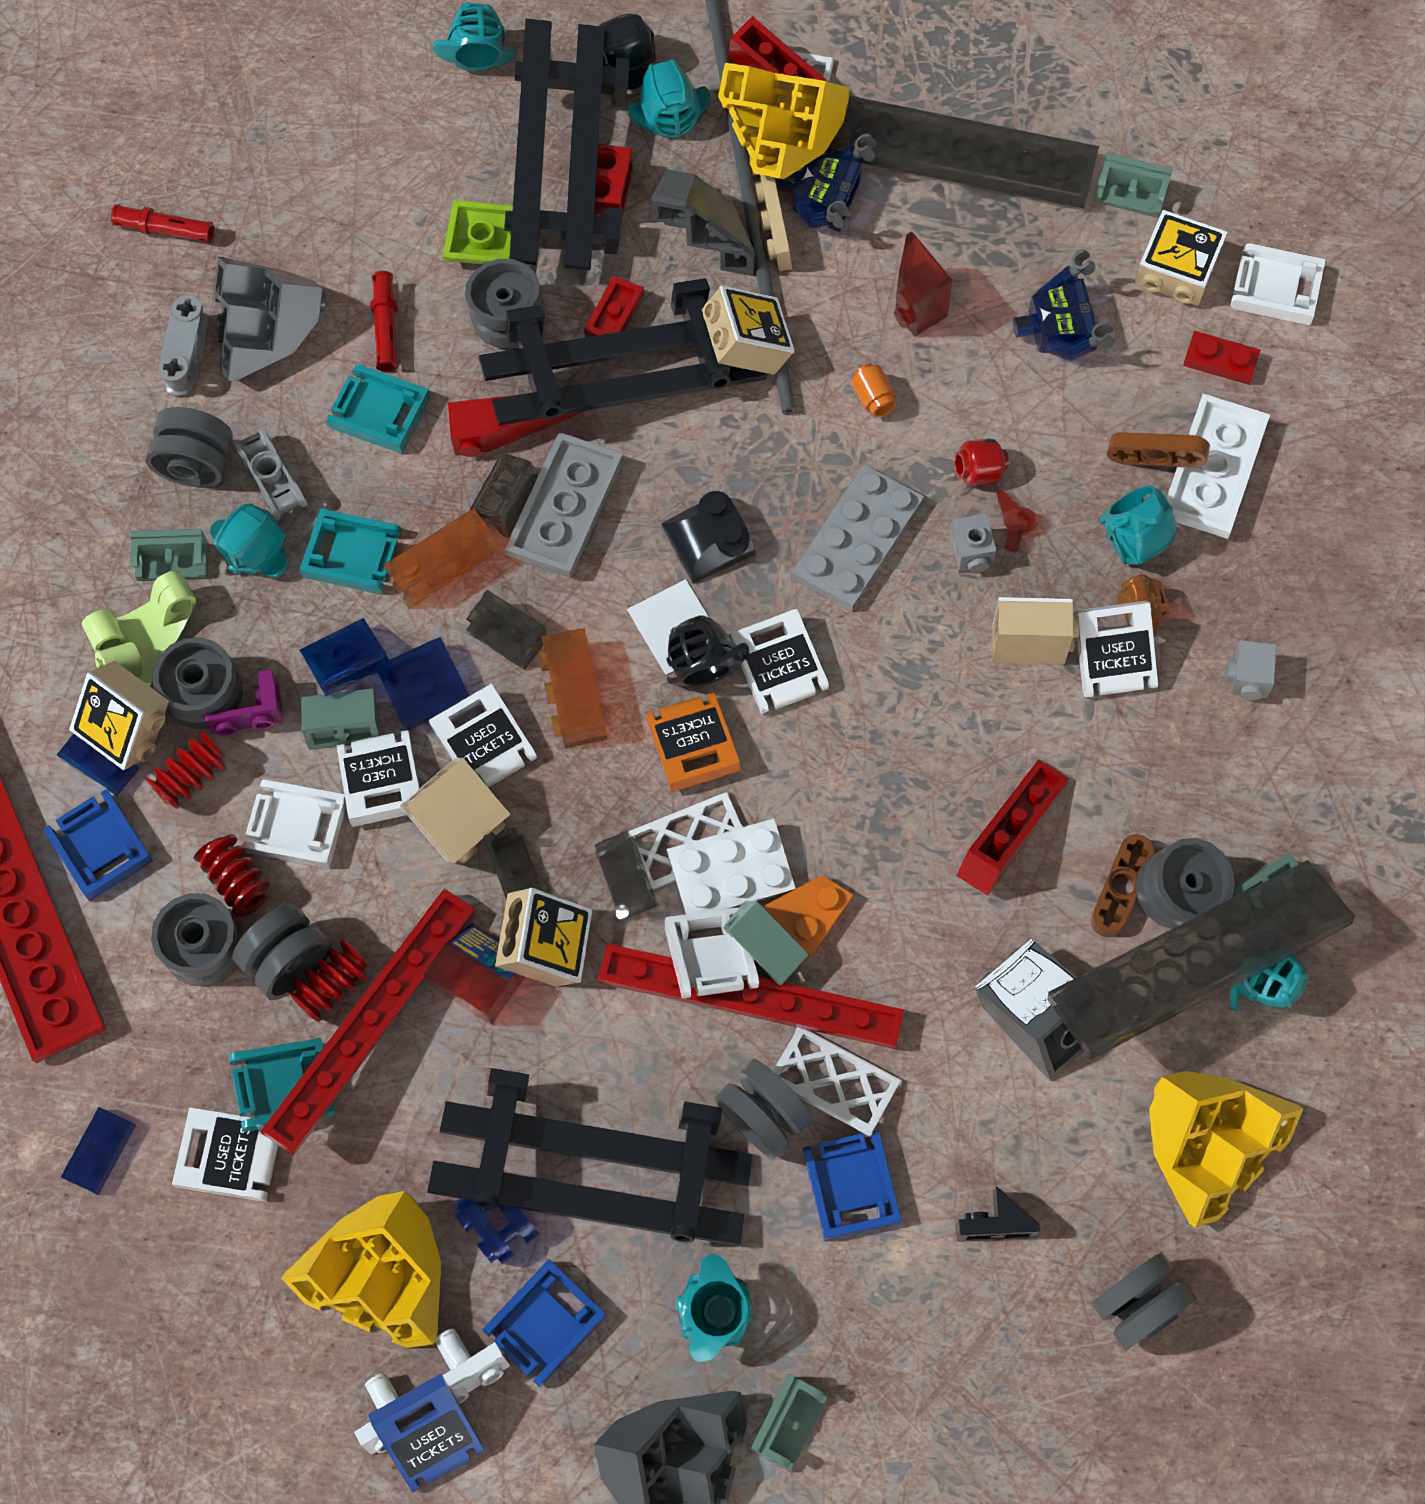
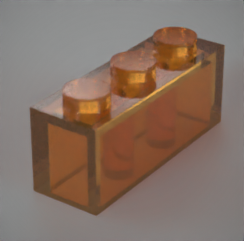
[384,508,498,609]
[538,628,608,748]

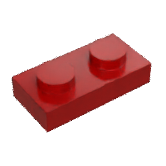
[584,275,644,337]
[1183,331,1261,385]

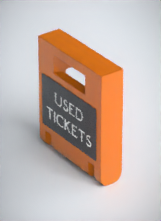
[645,692,741,792]

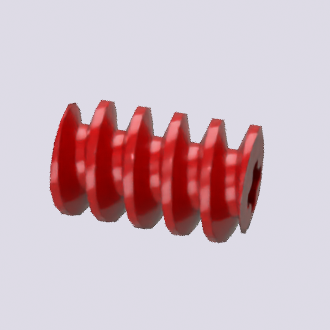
[143,731,226,809]
[193,834,270,917]
[285,939,369,1022]

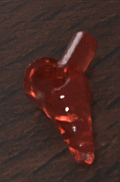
[996,489,1038,552]

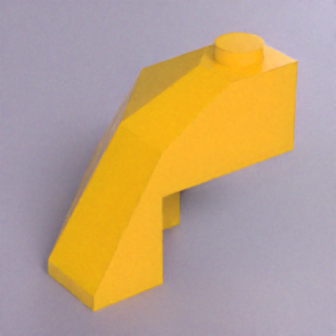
[718,63,851,179]
[1149,1071,1303,1228]
[281,1191,441,1348]

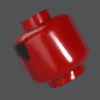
[954,438,1009,486]

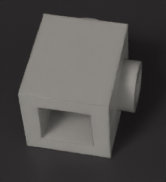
[949,513,997,573]
[1225,640,1277,700]

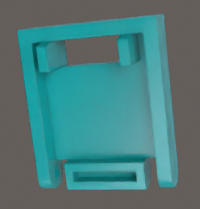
[326,364,431,454]
[299,508,402,594]
[228,1038,336,1132]

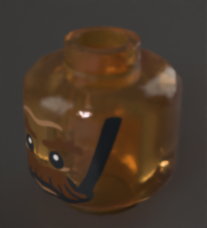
[1117,574,1170,629]

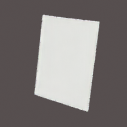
[627,579,708,675]

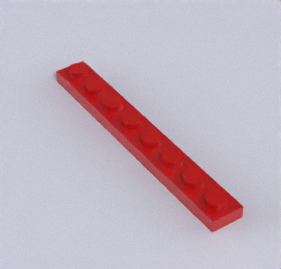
[261,888,475,1156]
[598,943,904,1049]

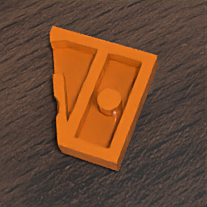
[763,875,853,959]

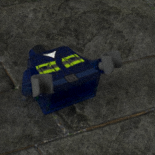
[779,134,877,232]
[1013,249,1114,361]

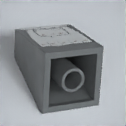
[975,939,1106,1081]

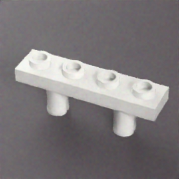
[354,1328,510,1455]

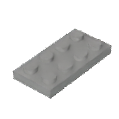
[504,432,624,578]
[791,464,924,612]

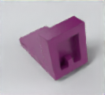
[204,669,284,736]

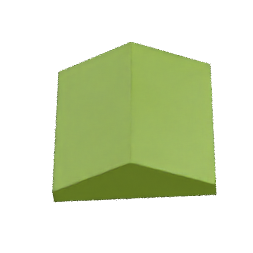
[442,200,513,264]

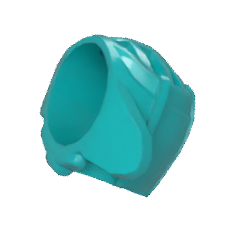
[433,2,517,72]
[627,59,710,138]
[1099,485,1177,565]
[210,503,288,578]
[1230,924,1310,1012]
[675,1254,754,1362]

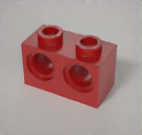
[594,144,634,223]

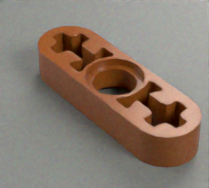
[1107,432,1211,468]
[1091,834,1154,937]

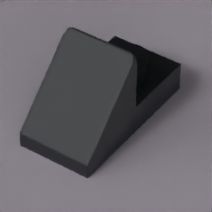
[956,1186,1040,1242]

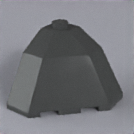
[651,169,755,276]
[214,257,326,381]
[594,1391,746,1504]

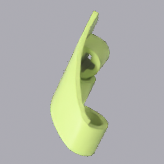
[82,571,196,686]

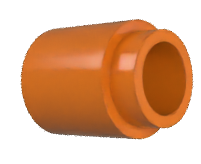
[851,364,897,418]

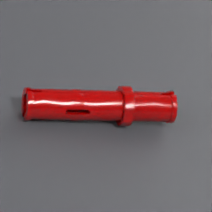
[111,204,215,243]
[370,271,398,372]

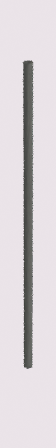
[705,0,796,415]

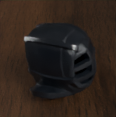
[600,13,656,90]
[666,615,749,687]

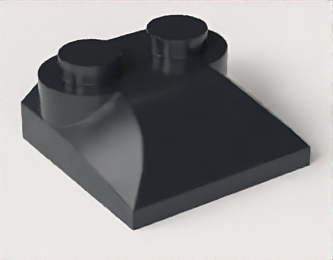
[661,491,755,584]

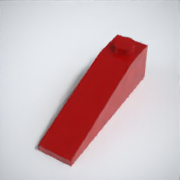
[728,16,850,106]
[448,394,585,457]
[956,759,1070,896]

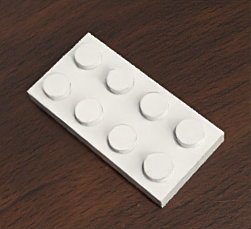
[1166,394,1270,539]

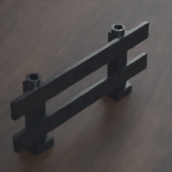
[504,18,630,270]
[478,278,767,426]
[427,1068,753,1247]

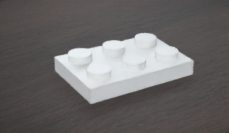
[667,819,796,914]

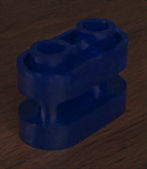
[453,1199,539,1265]

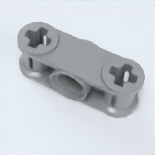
[158,295,209,398]
[232,426,307,521]

